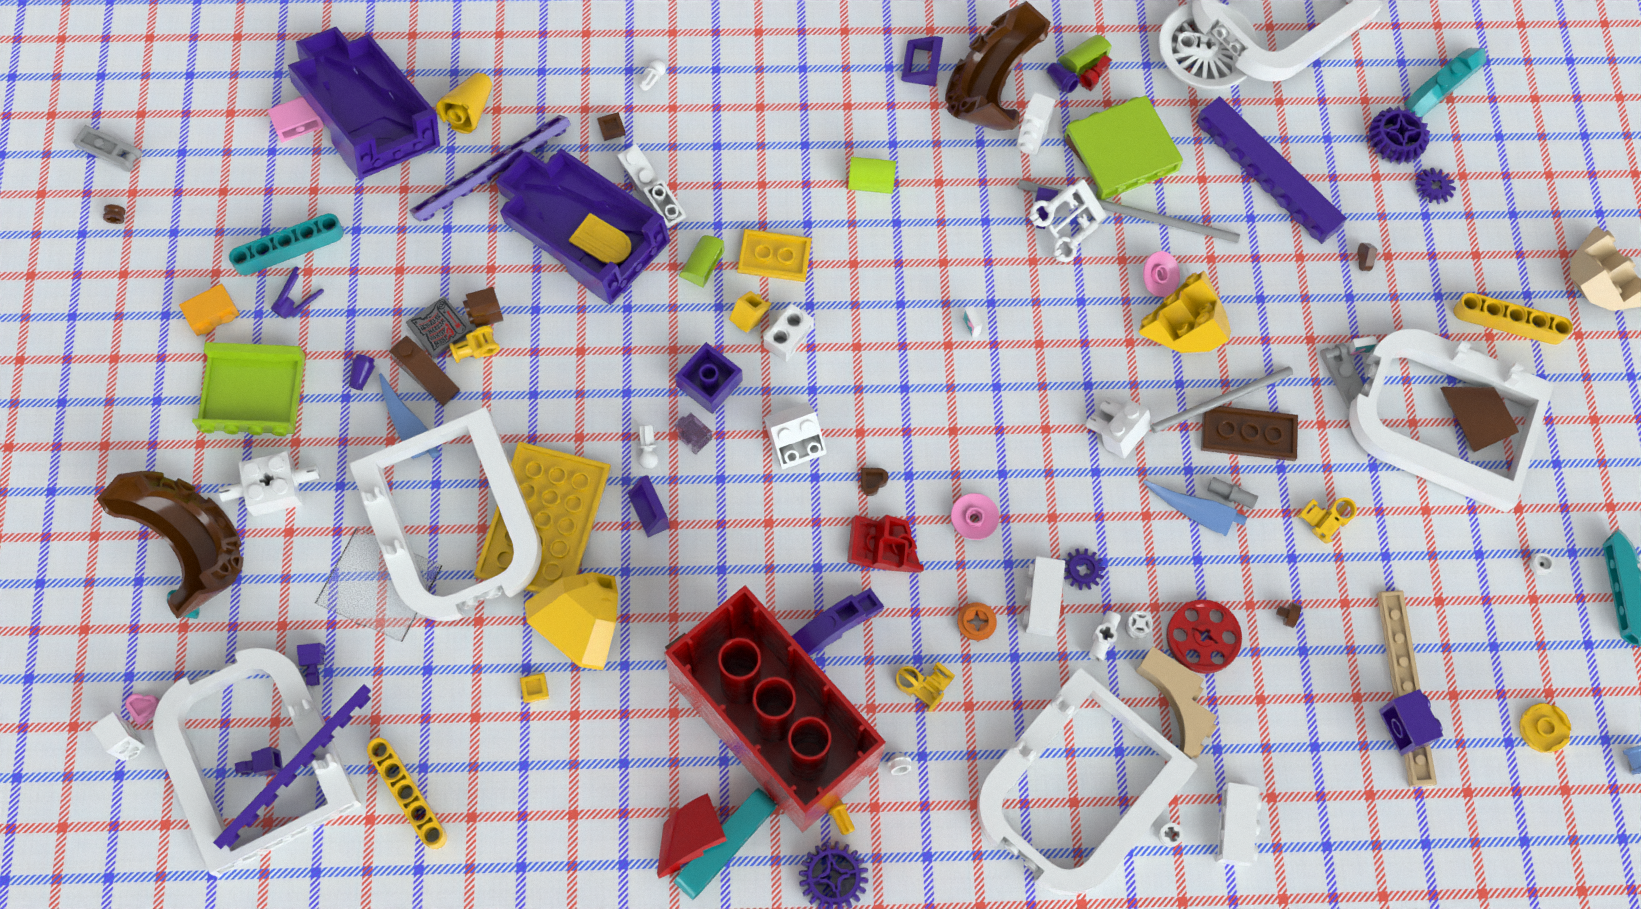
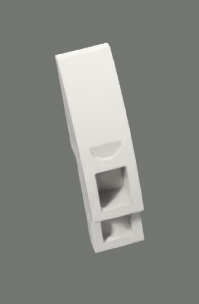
[617,144,687,228]

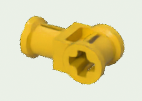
[449,326,500,363]

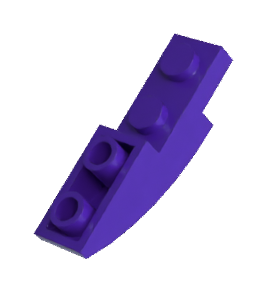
[792,588,884,656]

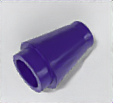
[1047,63,1080,93]
[349,354,376,391]

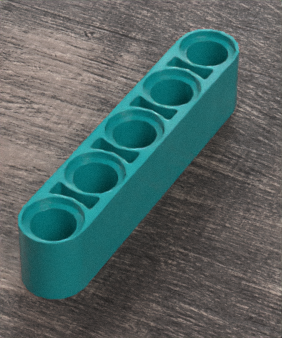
[229,213,344,276]
[673,788,778,900]

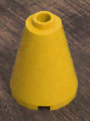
[436,73,493,134]

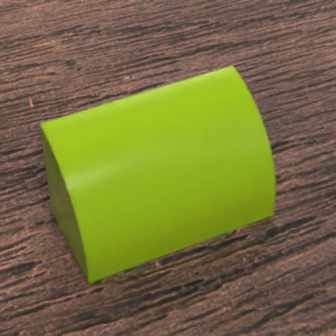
[1058,35,1112,77]
[848,157,896,194]
[679,235,725,288]

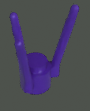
[270,266,324,319]

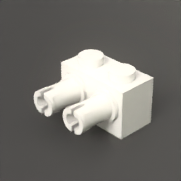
[1086,398,1152,459]

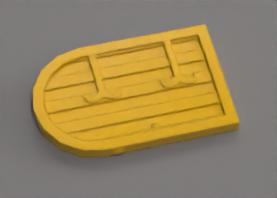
[568,213,631,265]

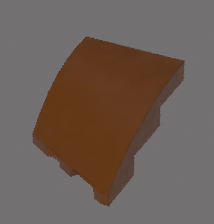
[1440,386,1519,452]

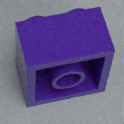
[675,342,743,414]
[1379,689,1444,756]

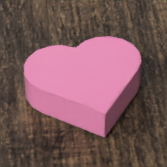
[125,693,160,725]

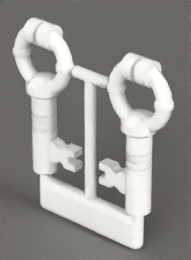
[1029,179,1107,262]

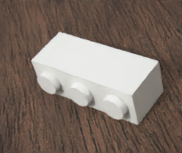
[1016,92,1056,156]
[1022,556,1065,637]
[1217,782,1262,867]

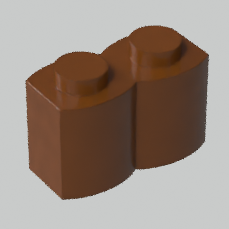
[463,287,504,328]

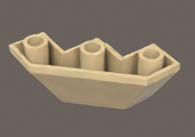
[1570,226,1641,311]

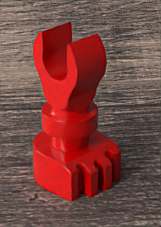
[1079,55,1113,92]

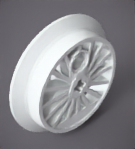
[1159,2,1260,90]

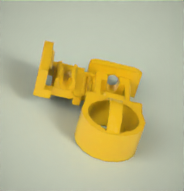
[1297,497,1357,544]
[895,662,955,712]

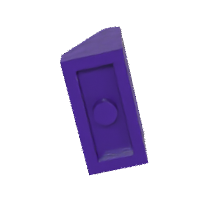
[901,36,943,87]
[628,475,670,538]

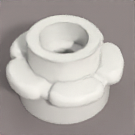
[1529,553,1554,576]
[887,753,911,775]

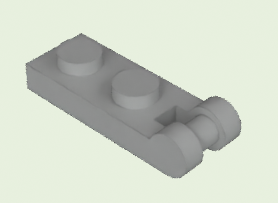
[73,125,142,172]
[1320,342,1364,409]

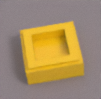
[520,673,549,704]

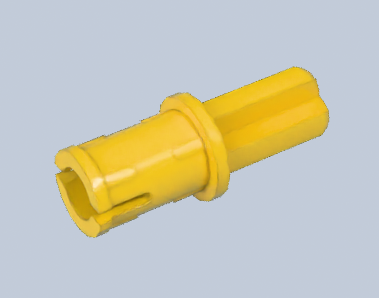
[828,800,855,835]

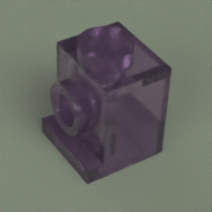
[675,412,712,455]

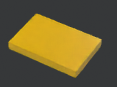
[737,229,812,282]

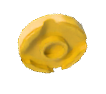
[1519,703,1571,753]

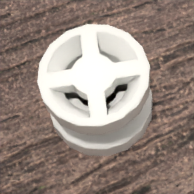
[1125,611,1153,639]

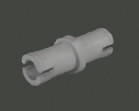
[1208,477,1258,509]

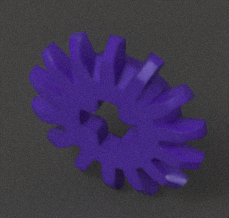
[1415,168,1456,204]
[1064,548,1105,590]

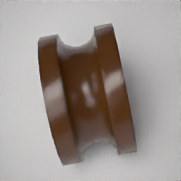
[103,204,126,224]

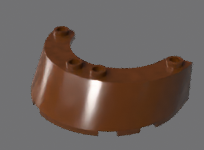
[945,1,1051,131]
[96,471,244,619]

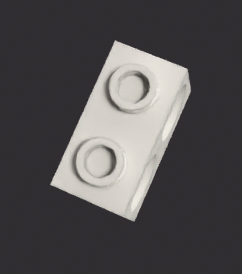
[763,304,814,362]
[90,712,145,761]

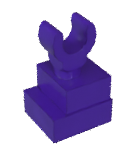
[1034,187,1058,229]
[297,643,326,686]
[235,746,283,776]

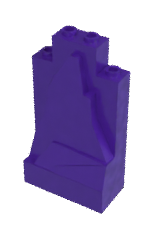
[288,26,440,180]
[495,148,671,306]

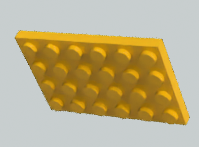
[474,441,611,594]

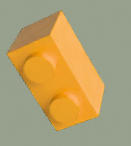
[179,283,240,336]

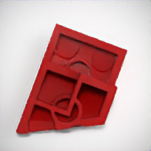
[847,515,924,573]
[657,793,727,879]

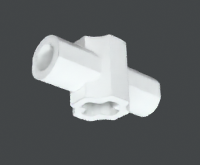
[1088,611,1121,662]

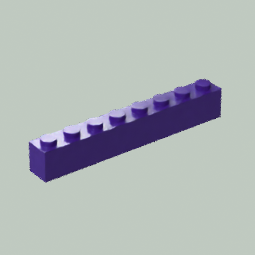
[1196,96,1347,244]

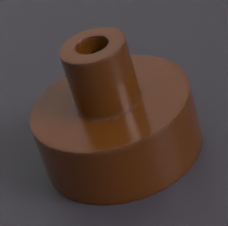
[1276,602,1301,628]

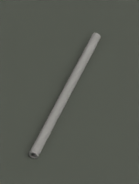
[1150,366,1293,433]

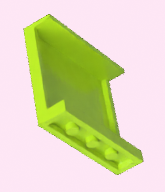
[1064,95,1183,200]
[192,342,306,437]

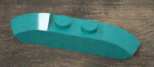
[1404,47,1487,117]
[1602,528,1641,647]

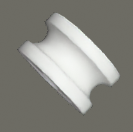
[1158,823,1184,847]

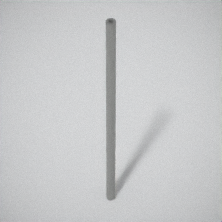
[1018,179,1240,243]

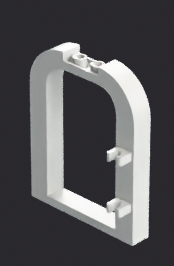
[1192,0,1383,81]
[1349,329,1554,513]
[349,407,542,621]
[153,648,362,877]
[977,667,1199,895]

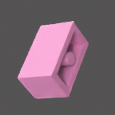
[267,96,324,143]

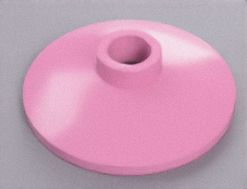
[1143,251,1180,297]
[951,493,999,540]

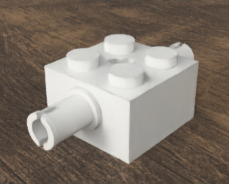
[219,451,320,516]

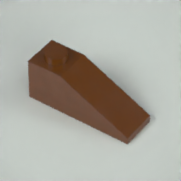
[389,335,460,407]

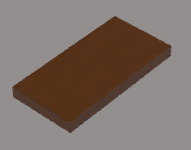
[1201,406,1298,461]

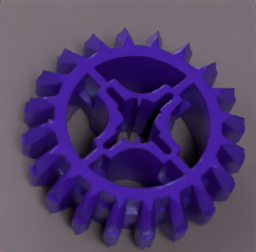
[1368,105,1430,165]
[799,841,869,909]

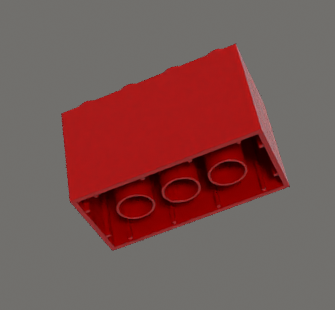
[664,585,886,833]

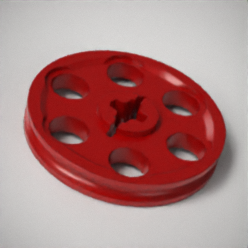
[1166,600,1242,674]

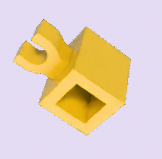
[729,291,772,333]

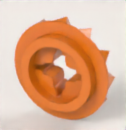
[957,602,997,642]

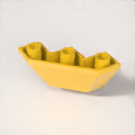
[1138,271,1231,353]
[524,572,618,670]

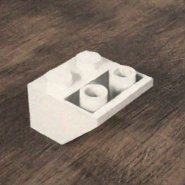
[763,402,827,470]

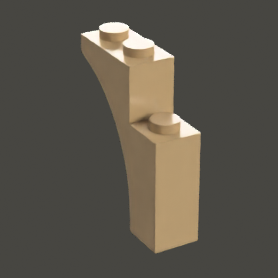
[1136,646,1218,759]

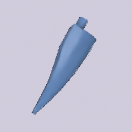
[379,373,440,459]
[1143,480,1247,536]

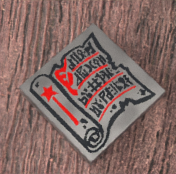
[406,296,472,359]

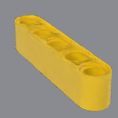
[1453,293,1573,345]
[367,738,447,849]

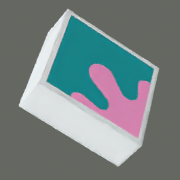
[963,306,982,337]
[1347,336,1378,356]

